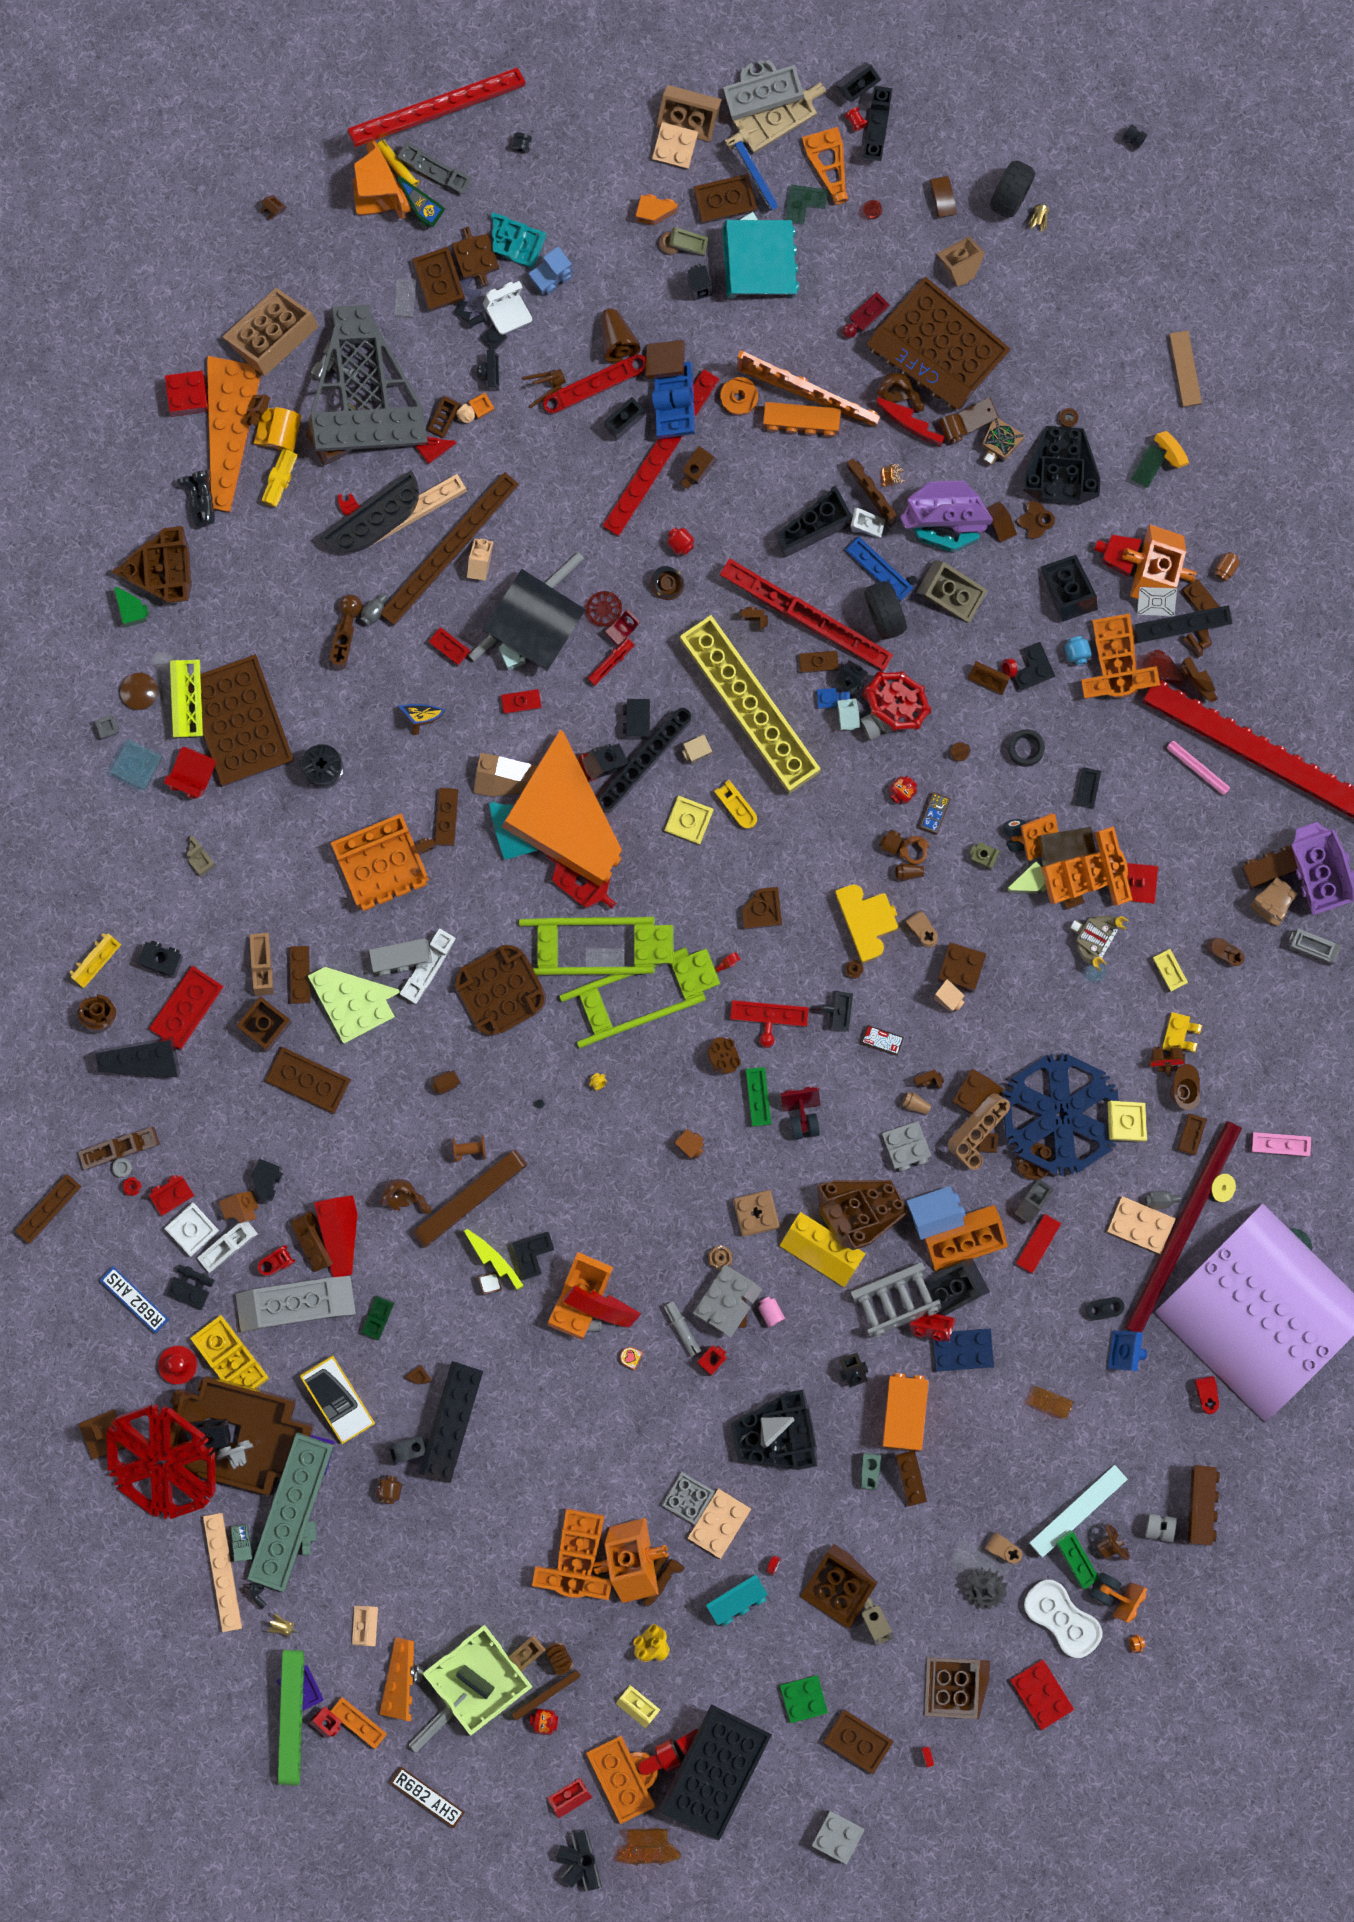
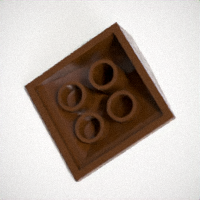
[800,1544,878,1629]
[924,1657,990,1719]

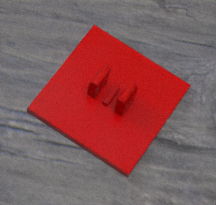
[1127,863,1158,904]

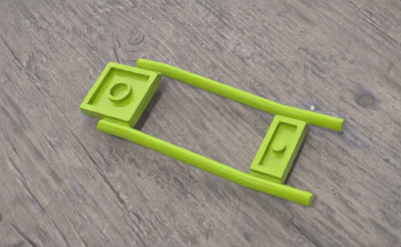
[519,916,674,975]
[559,947,721,1048]

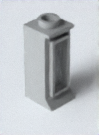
[1288,928,1342,965]

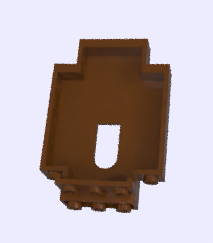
[170,1376,314,1496]

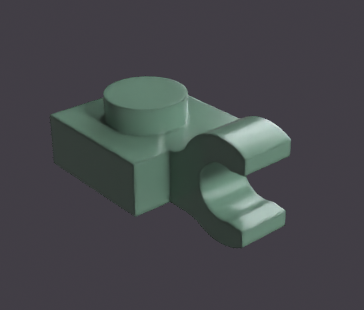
[302,1521,317,1556]

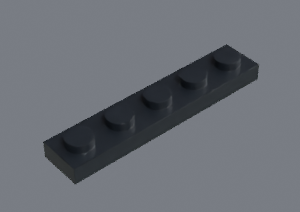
[1135,605,1233,643]

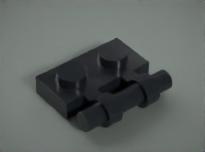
[166,1265,215,1310]

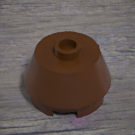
[78,994,116,1033]

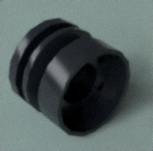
[302,744,344,789]

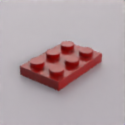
[1010,1659,1075,1730]

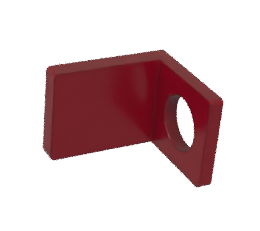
[604,609,641,646]

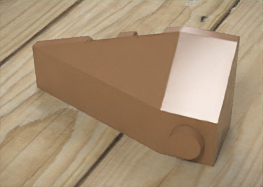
[474,753,538,797]

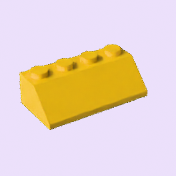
[780,1212,866,1288]

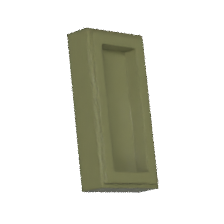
[669,227,708,256]

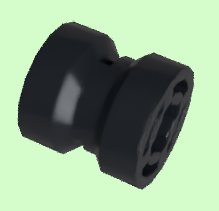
[1122,124,1148,150]

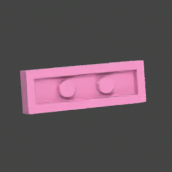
[1251,1132,1311,1157]

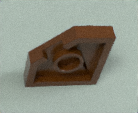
[742,887,782,929]

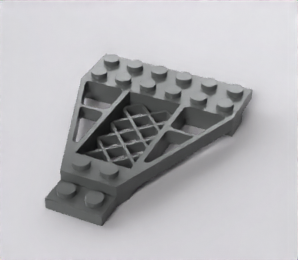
[309,305,427,451]

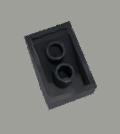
[1041,555,1098,622]
[917,1258,990,1316]

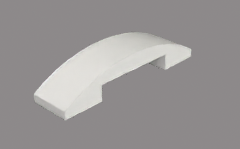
[400,928,456,1004]

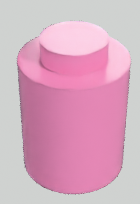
[758,1297,785,1328]

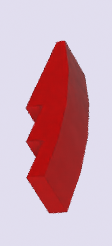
[876,397,945,447]
[564,1285,641,1328]

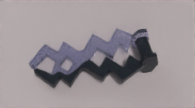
[454,266,488,329]

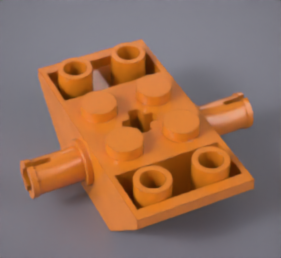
[1122,524,1196,600]
[593,1518,669,1603]

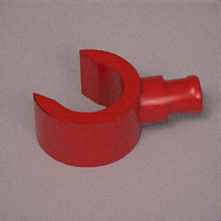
[715,952,741,972]

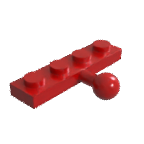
[730,1000,809,1048]

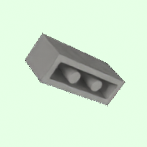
[369,938,433,976]

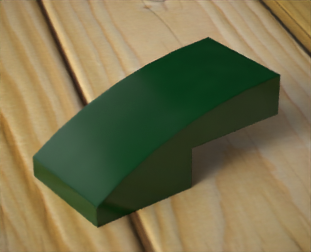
[361,1295,395,1340]

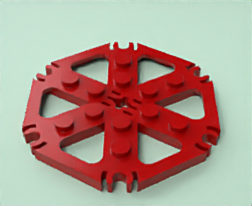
[106,1404,216,1520]

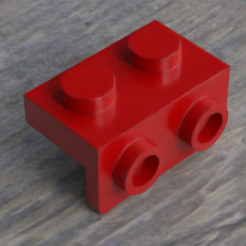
[909,1314,956,1341]

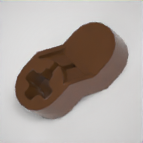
[1207,937,1244,966]

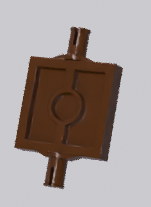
[452,226,499,288]

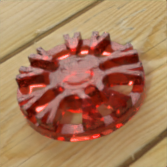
[587,591,622,627]

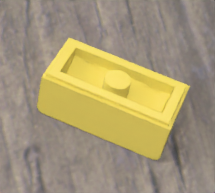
[616,1685,660,1728]

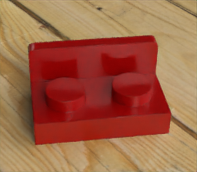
[149,1175,195,1216]

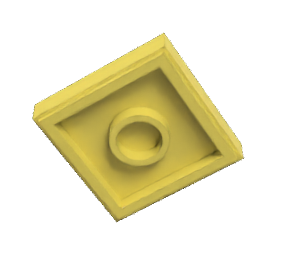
[664,796,714,845]
[1108,1101,1147,1142]

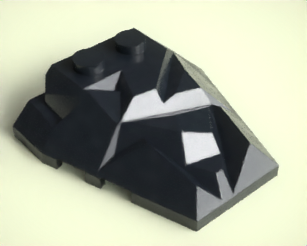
[731,1389,818,1470]

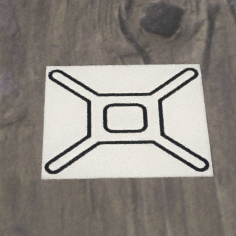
[1137,587,1177,616]

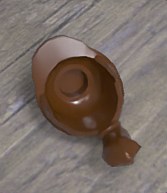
[876,373,925,412]
[380,1179,431,1214]

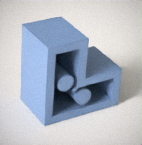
[529,246,573,295]

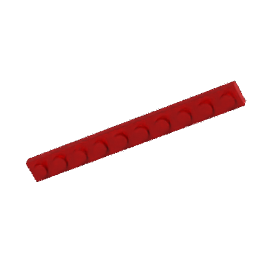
[347,67,526,147]
[603,369,720,537]

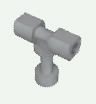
[311,341,360,384]

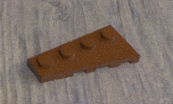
[846,458,897,527]

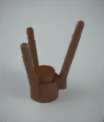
[522,369,566,408]

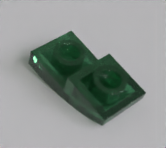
[1132,444,1166,488]

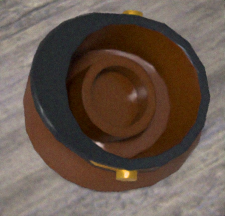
[650,566,685,600]

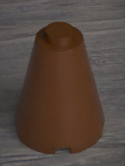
[600,308,641,363]

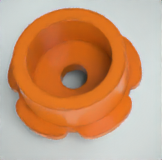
[1129,1634,1145,1653]

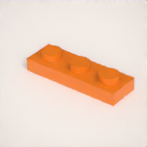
[331,1697,387,1749]

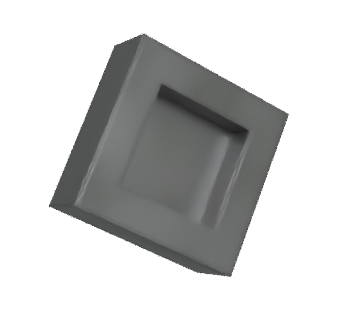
[95,714,119,739]

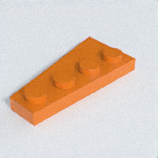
[380,1637,414,1721]

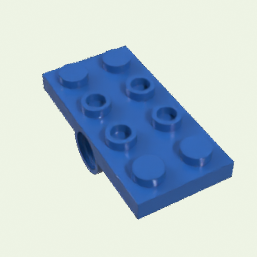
[652,361,695,439]

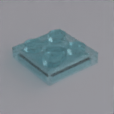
[111,739,163,790]

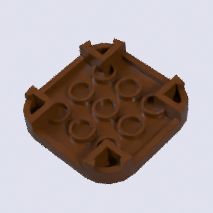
[455,945,546,1036]

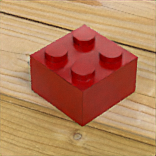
[165,370,209,417]

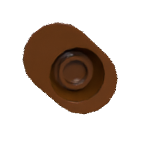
[1170,1064,1200,1111]

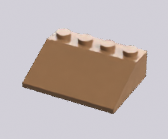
[222,288,319,376]

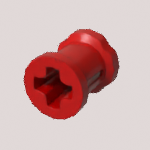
[844,107,868,132]

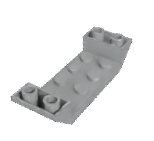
[236,1276,356,1332]

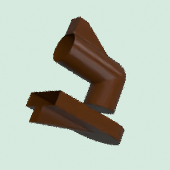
[1182,629,1212,658]

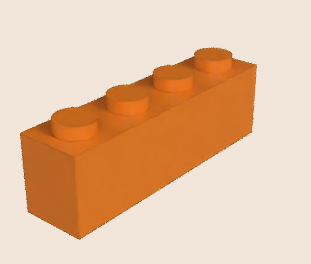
[763,402,841,437]

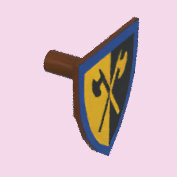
[397,704,445,735]

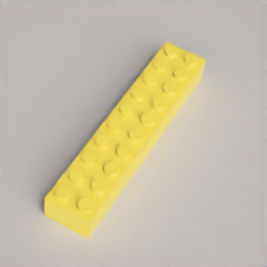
[680,615,821,794]

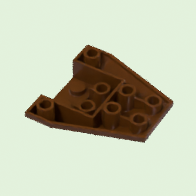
[817,1180,909,1250]

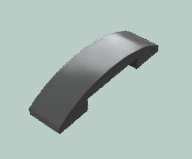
[397,141,472,195]

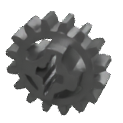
[965,1567,1008,1609]

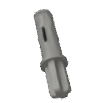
[664,1302,702,1357]

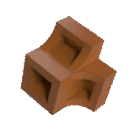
[219,1191,259,1223]

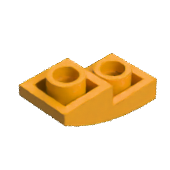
[1154,431,1189,468]

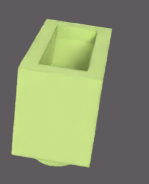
[1008,862,1047,894]

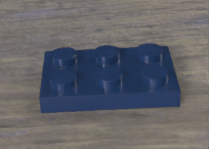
[933,1328,994,1372]

